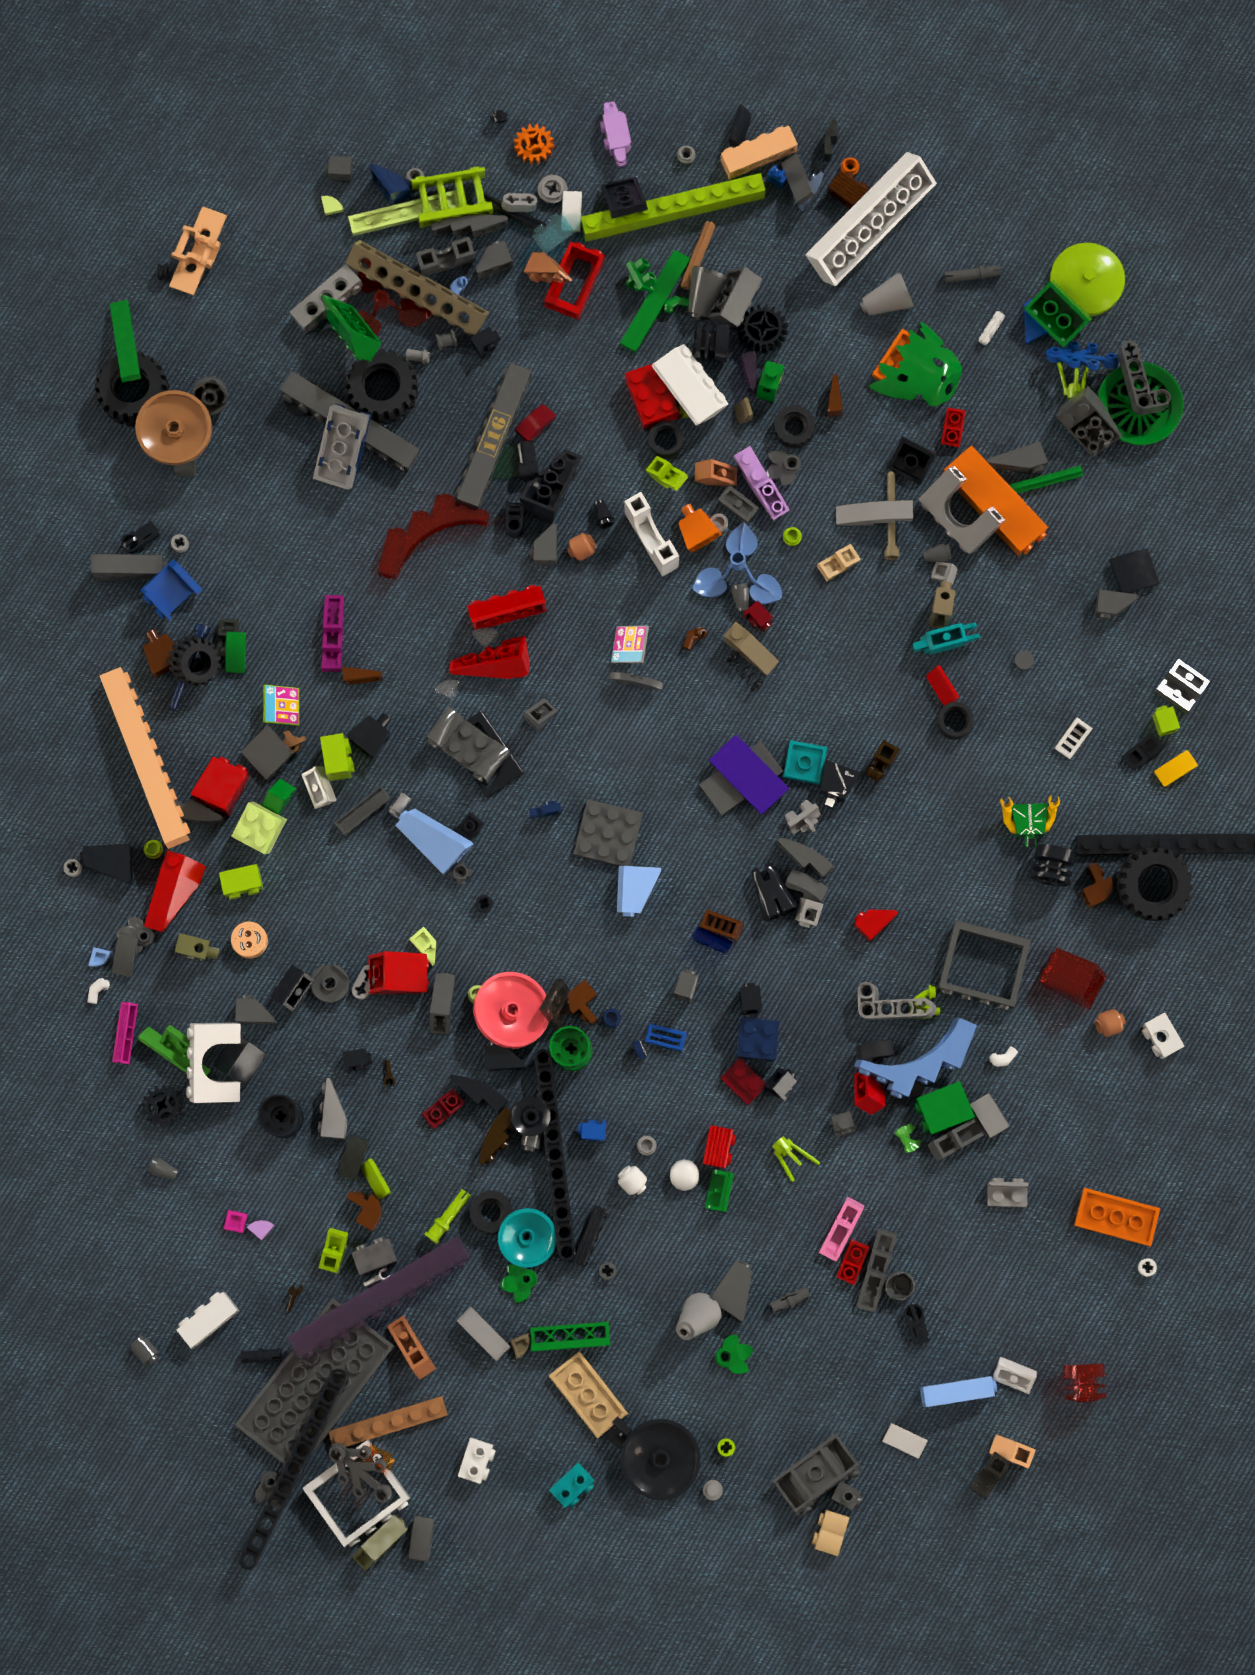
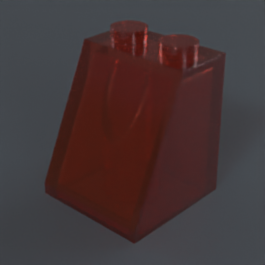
[1040,948,1107,1010]

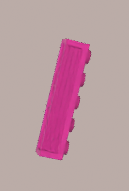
[112,1002,138,1064]

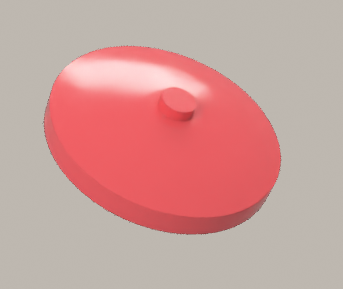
[473,972,550,1049]

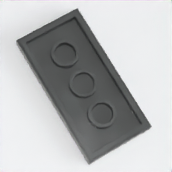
[699,741,783,816]

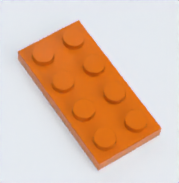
[1074,1188,1160,1247]

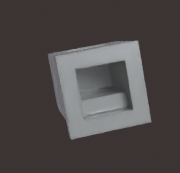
[795,897,823,928]

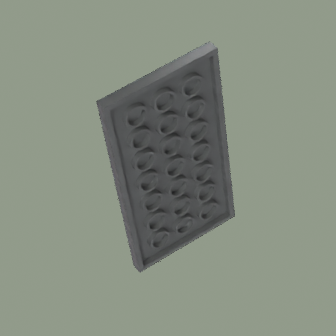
[235,1298,395,1474]

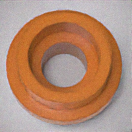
[841,158,859,175]

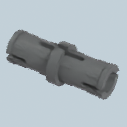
[770,1286,811,1314]

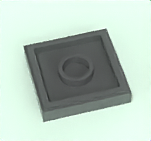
[241,726,294,780]

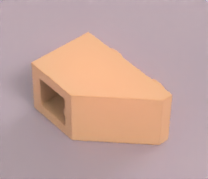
[989,1434,1035,1469]

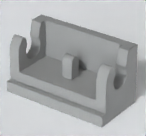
[970,1093,1010,1138]

